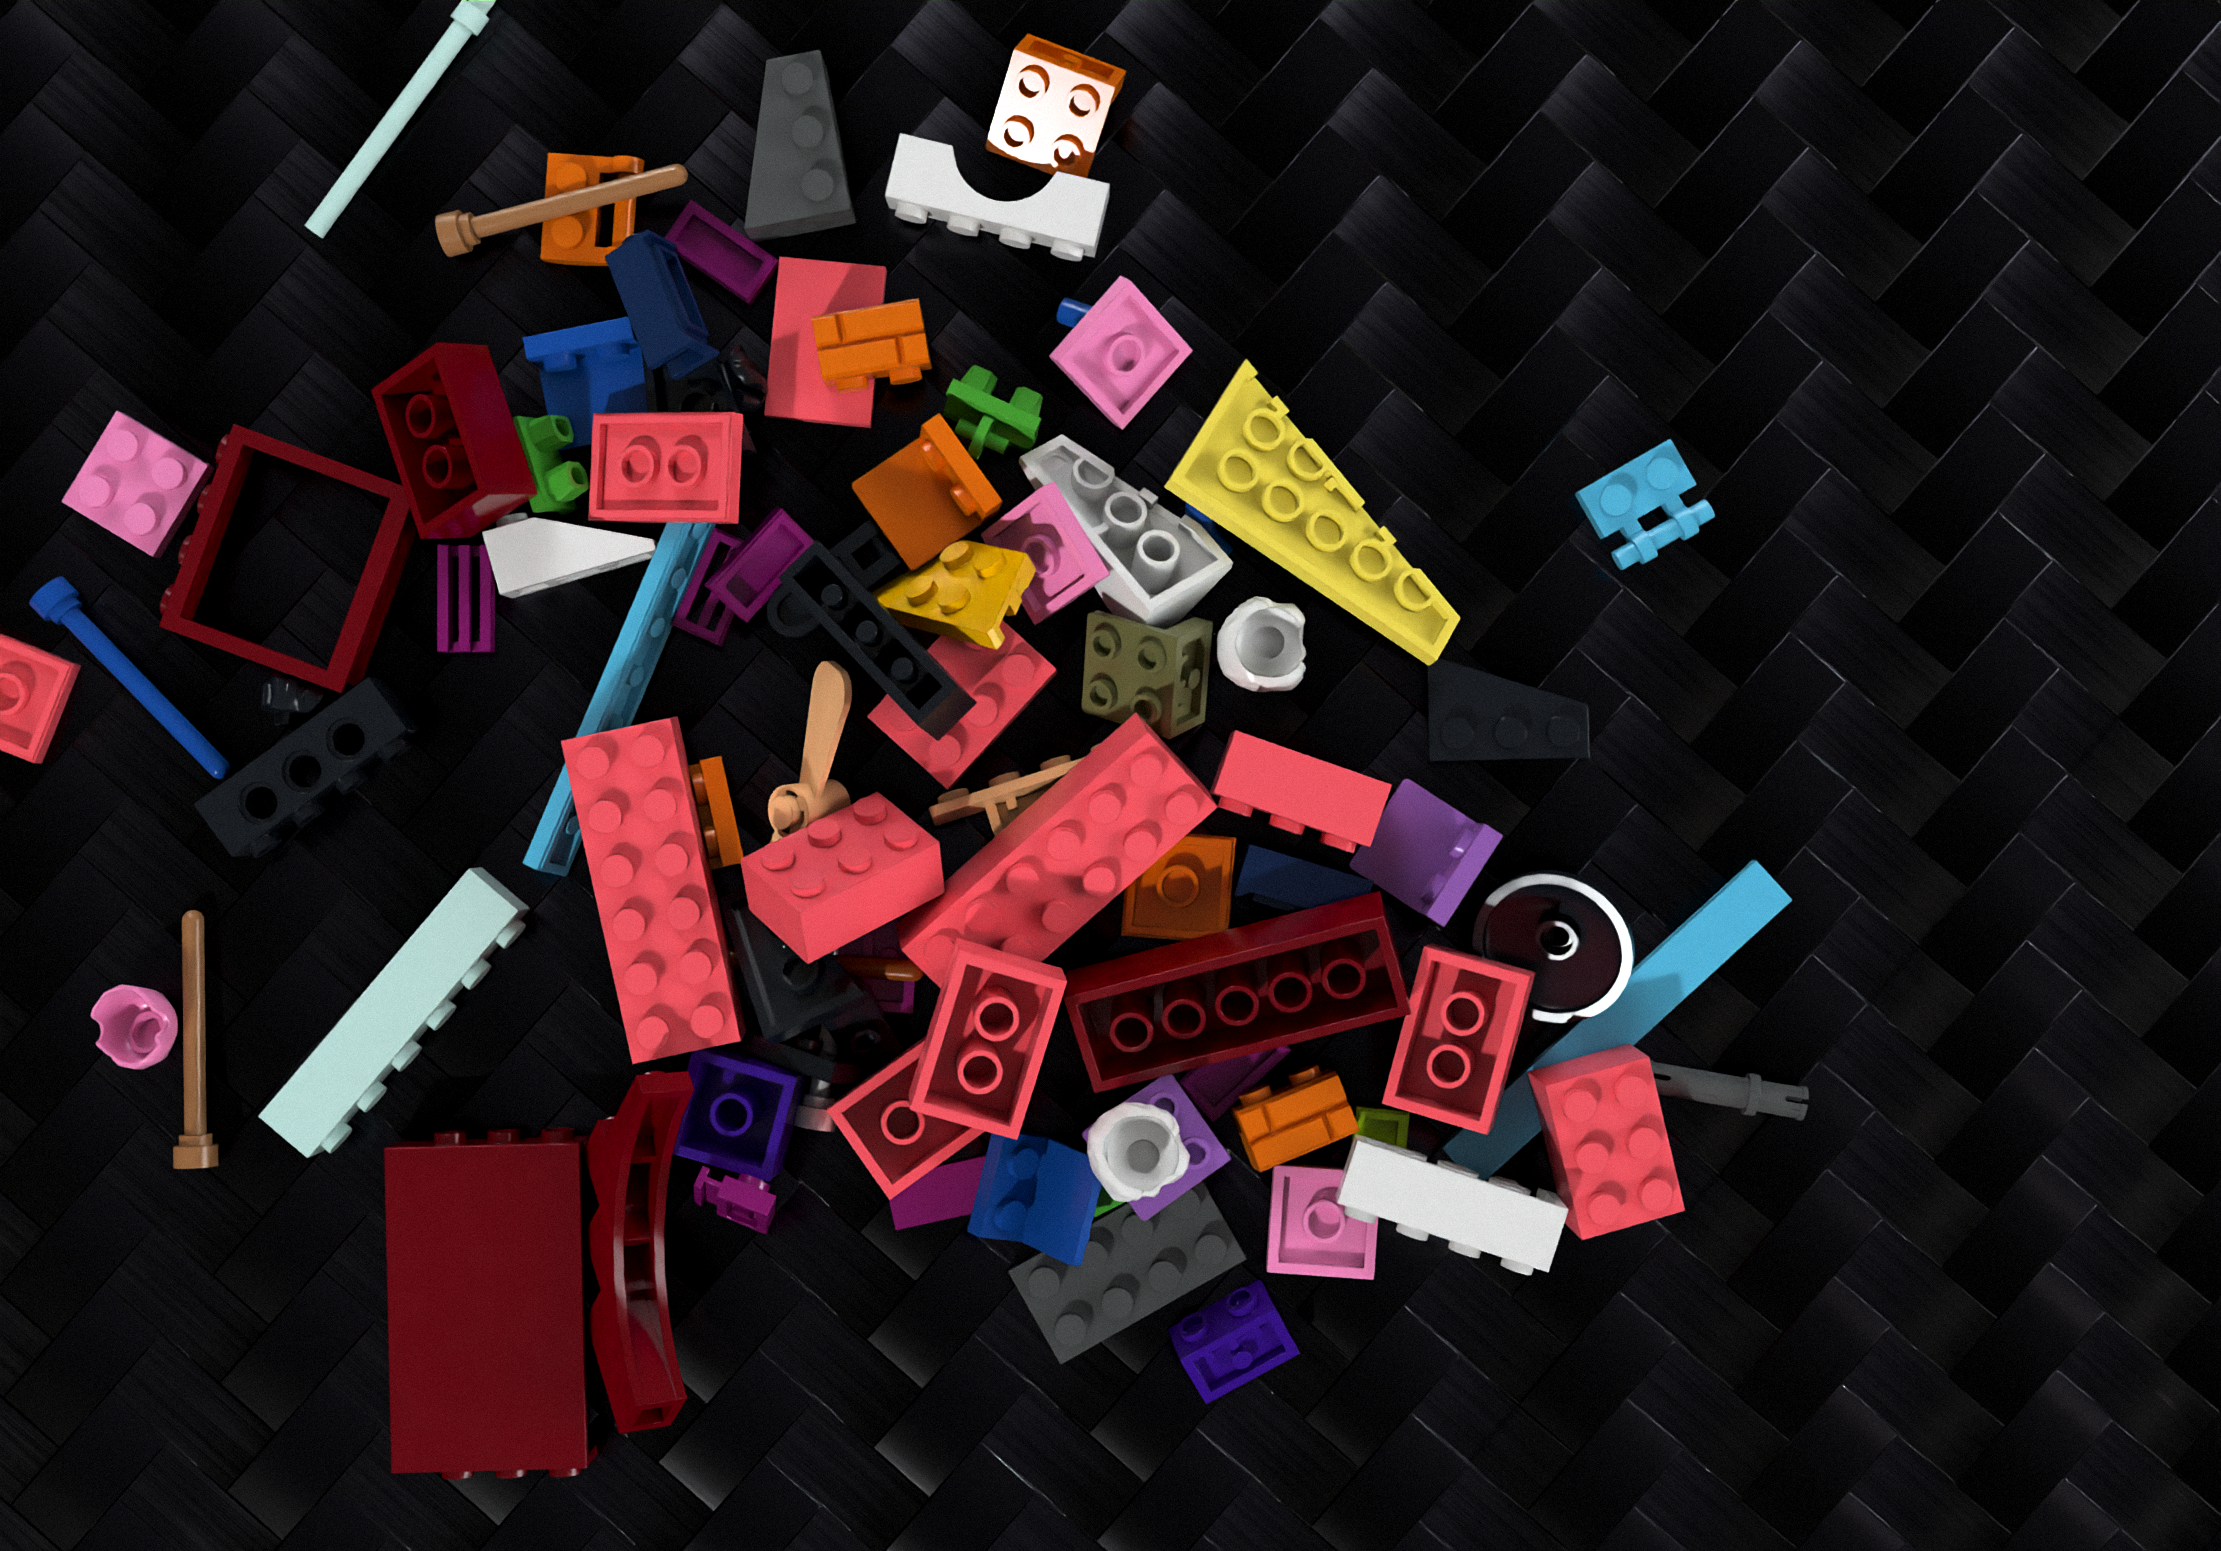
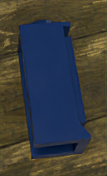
[605,229,720,380]
[1233,843,1374,913]

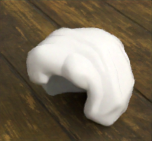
[1217,596,1307,692]
[1087,1102,1190,1202]

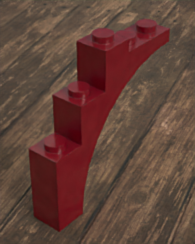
[583,1071,694,1434]

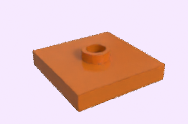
[1121,834,1238,941]

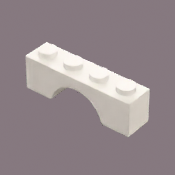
[885,133,1110,261]

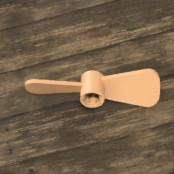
[768,661,852,843]

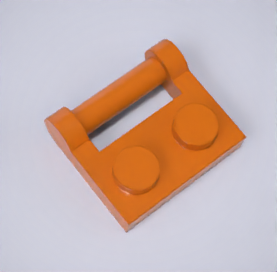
[540,153,645,268]

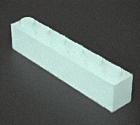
[258,867,530,1158]

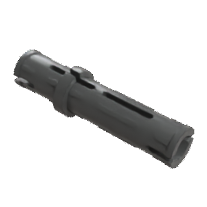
[1650,1060,1809,1121]

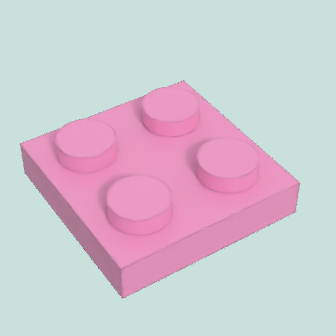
[1049,276,1193,430]
[61,411,215,558]
[980,482,1110,625]
[1266,1163,1378,1280]

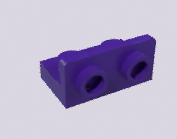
[1168,1280,1300,1404]

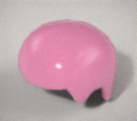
[91,984,178,1069]

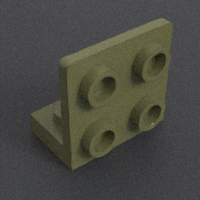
[1082,610,1213,739]

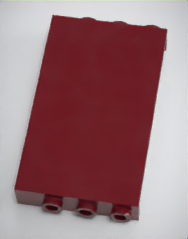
[384,1127,597,1480]

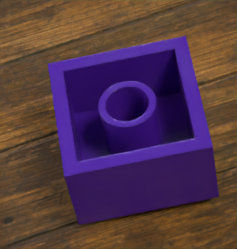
[673,1044,808,1182]

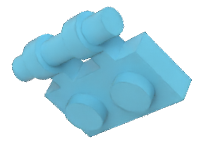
[1575,439,1715,570]

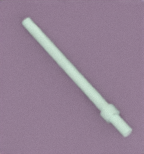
[304,0,496,239]

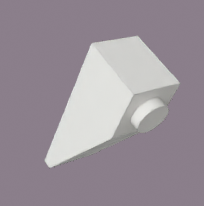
[482,512,658,598]

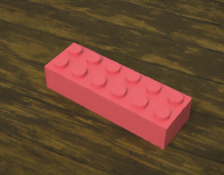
[896,712,1218,988]
[561,716,747,1064]

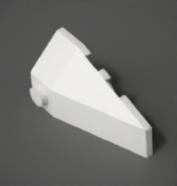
[1018,434,1233,629]

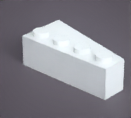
[1336,1134,1569,1275]

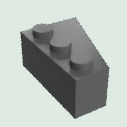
[744,50,856,243]

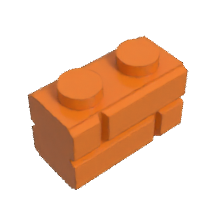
[812,298,932,394]
[1230,1064,1359,1172]

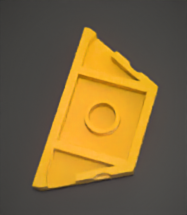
[871,539,1036,650]

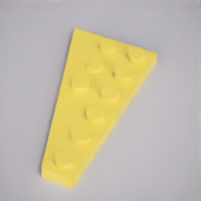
[1164,359,1461,666]

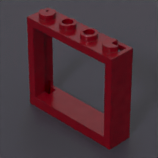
[159,424,418,694]

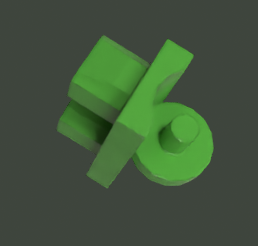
[942,365,1043,460]
[512,414,590,515]

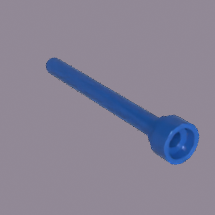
[29,576,231,779]

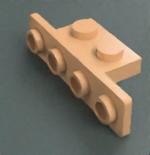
[929,743,1101,837]

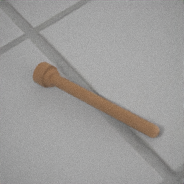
[435,164,688,257]
[173,910,219,1169]

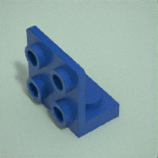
[523,317,648,452]
[967,1131,1102,1266]

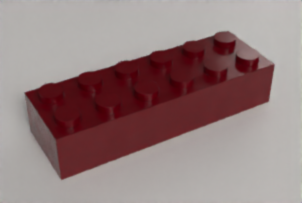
[1063,891,1411,1093]

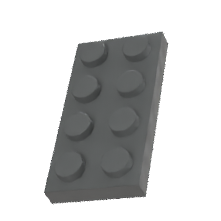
[1008,1180,1246,1364]

